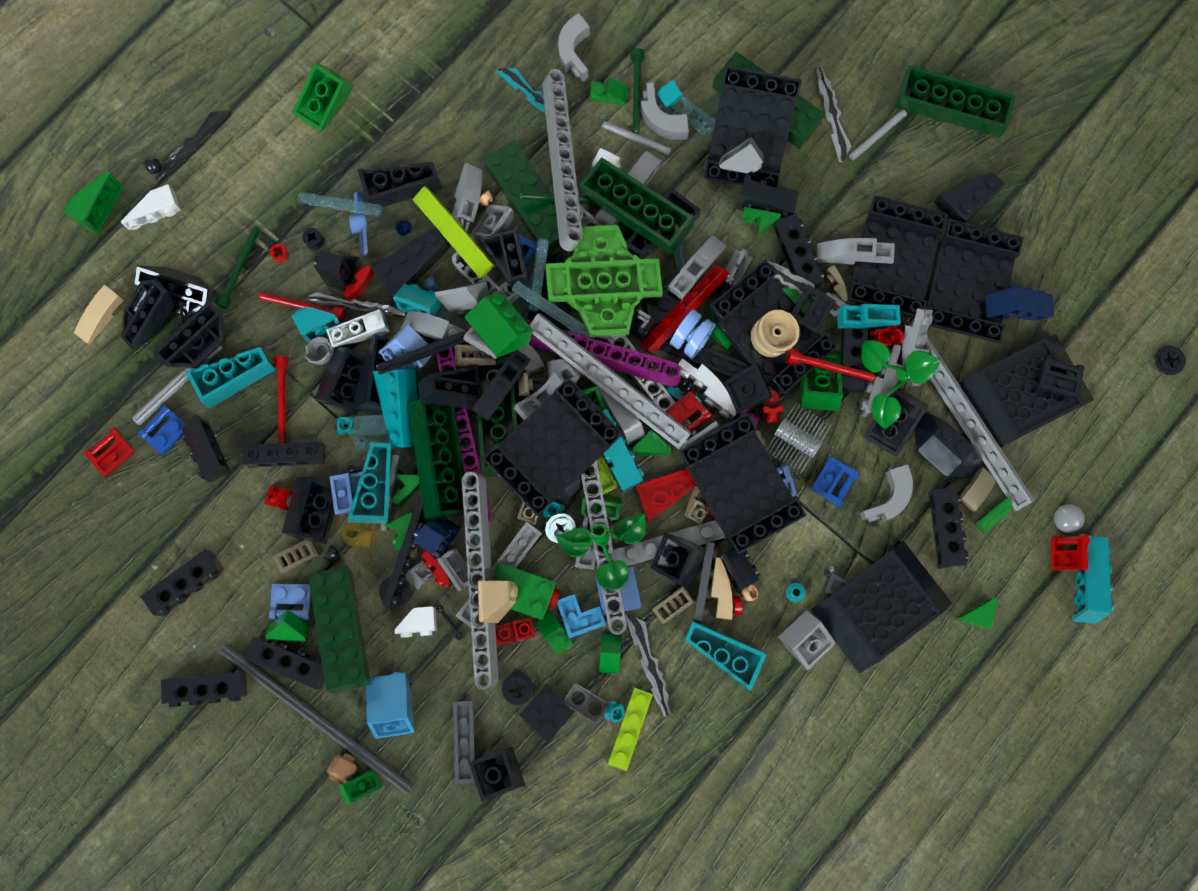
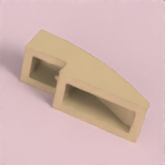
[74,285,124,345]
[709,558,733,621]

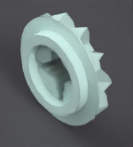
[545,513,576,543]

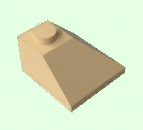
[478,581,518,623]

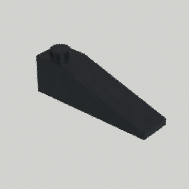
[353,334,390,415]

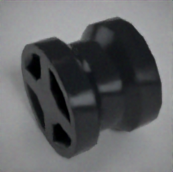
[302,228,324,251]

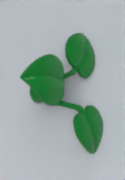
[861,340,941,428]
[556,514,646,591]

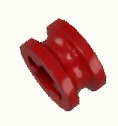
[270,244,288,263]

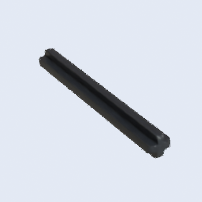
[376,332,466,375]

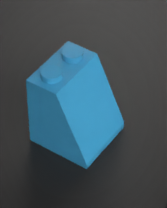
[366,672,415,739]

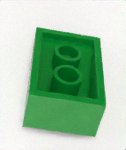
[292,64,354,132]
[63,171,124,234]
[800,353,843,411]
[492,562,556,620]

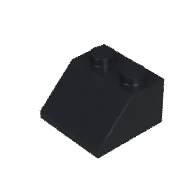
[650,532,707,585]
[718,548,760,592]
[469,747,526,802]

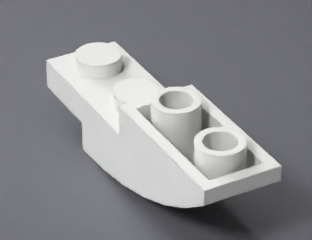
[678,358,736,420]

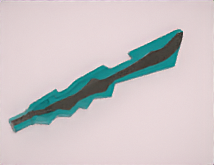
[496,68,573,131]

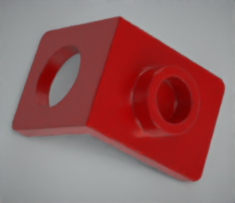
[264,486,293,511]

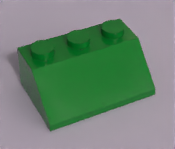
[465,291,533,357]

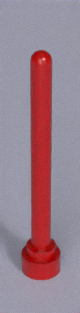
[258,292,346,322]
[786,348,876,381]
[273,356,289,443]

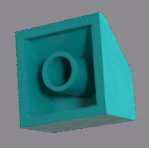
[393,284,442,317]
[291,307,341,343]

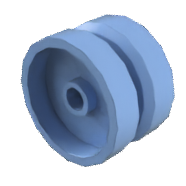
[670,309,716,359]

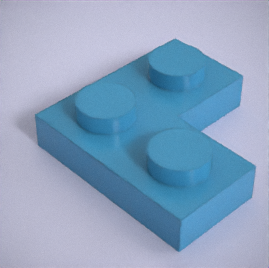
[557,594,606,638]

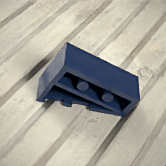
[985,285,1054,321]
[413,517,462,558]

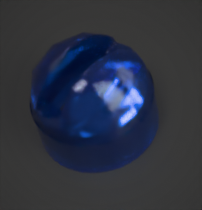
[396,220,412,236]

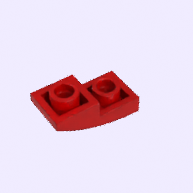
[343,265,374,301]
[421,550,452,587]
[495,618,535,646]

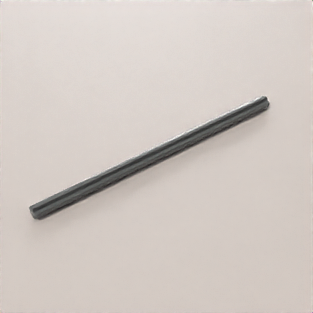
[220,645,413,794]

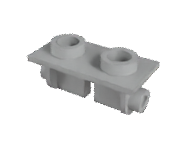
[724,249,752,287]

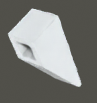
[121,185,181,230]
[326,310,391,347]

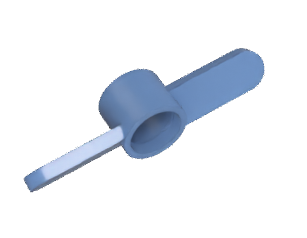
[349,191,368,256]

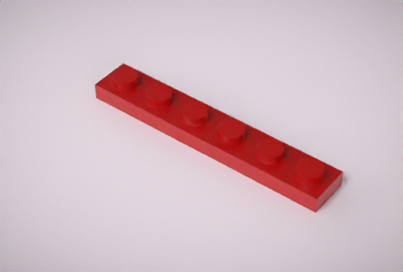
[639,266,729,354]

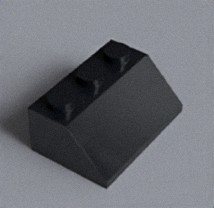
[314,347,366,416]
[182,415,231,482]
[282,477,335,544]

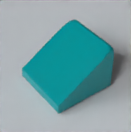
[656,80,682,108]

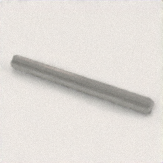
[132,345,222,425]

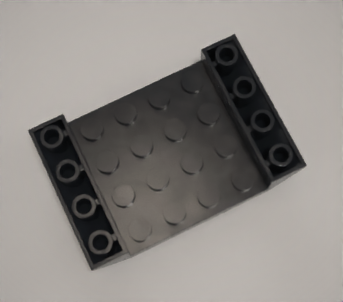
[704,65,802,188]
[848,195,947,318]
[926,219,1024,344]
[710,259,838,395]
[958,334,1094,448]
[482,377,623,517]
[679,413,807,554]
[811,540,952,674]

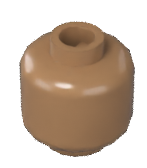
[327,753,357,785]

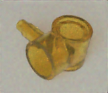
[342,522,374,548]

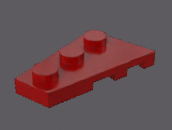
[636,469,696,522]

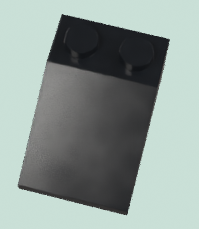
[863,386,928,457]

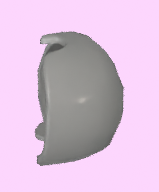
[305,336,334,365]
[1054,504,1085,533]

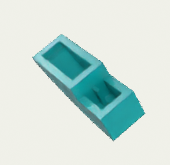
[837,304,901,328]

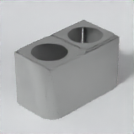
[565,683,608,723]

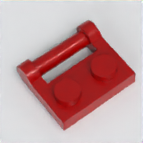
[665,391,712,432]
[84,427,136,478]
[1051,534,1090,570]

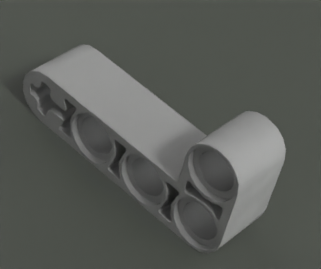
[452,252,522,304]
[592,381,645,446]

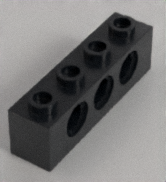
[773,214,824,289]
[840,328,871,393]
[243,441,325,468]
[928,488,969,569]
[140,549,224,617]
[244,635,324,689]
[161,672,247,707]

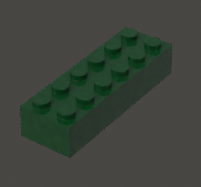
[713,51,825,150]
[894,65,1016,138]
[483,140,560,255]
[579,157,694,255]
[477,357,518,477]
[408,399,464,519]
[308,565,371,694]

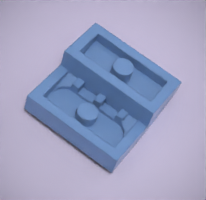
[329,472,362,515]
[595,567,641,616]

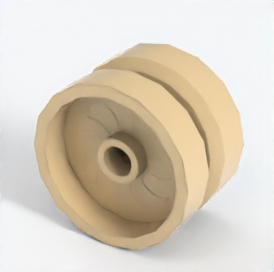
[751,310,799,357]

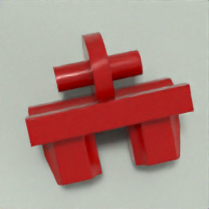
[870,322,904,347]
[759,390,783,423]

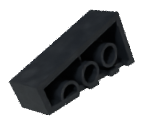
[357,162,442,211]
[626,188,701,259]
[372,227,448,298]

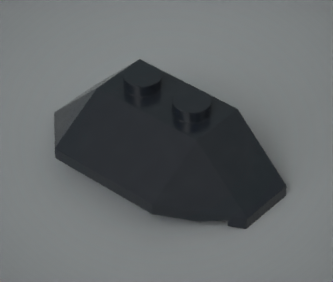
[135,266,209,316]
[120,279,174,349]
[153,300,224,368]
[914,412,984,478]

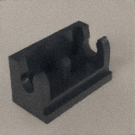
[629,307,656,341]

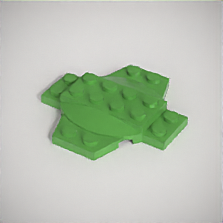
[545,225,663,337]

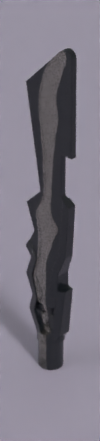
[155,111,231,182]

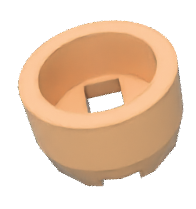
[479,190,493,206]
[741,585,758,601]

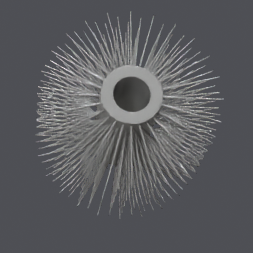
[766,404,832,473]

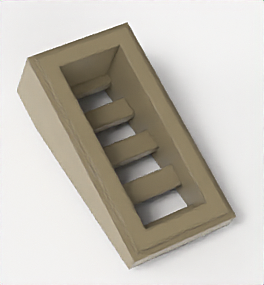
[455,345,496,368]
[273,540,319,574]
[652,585,696,625]

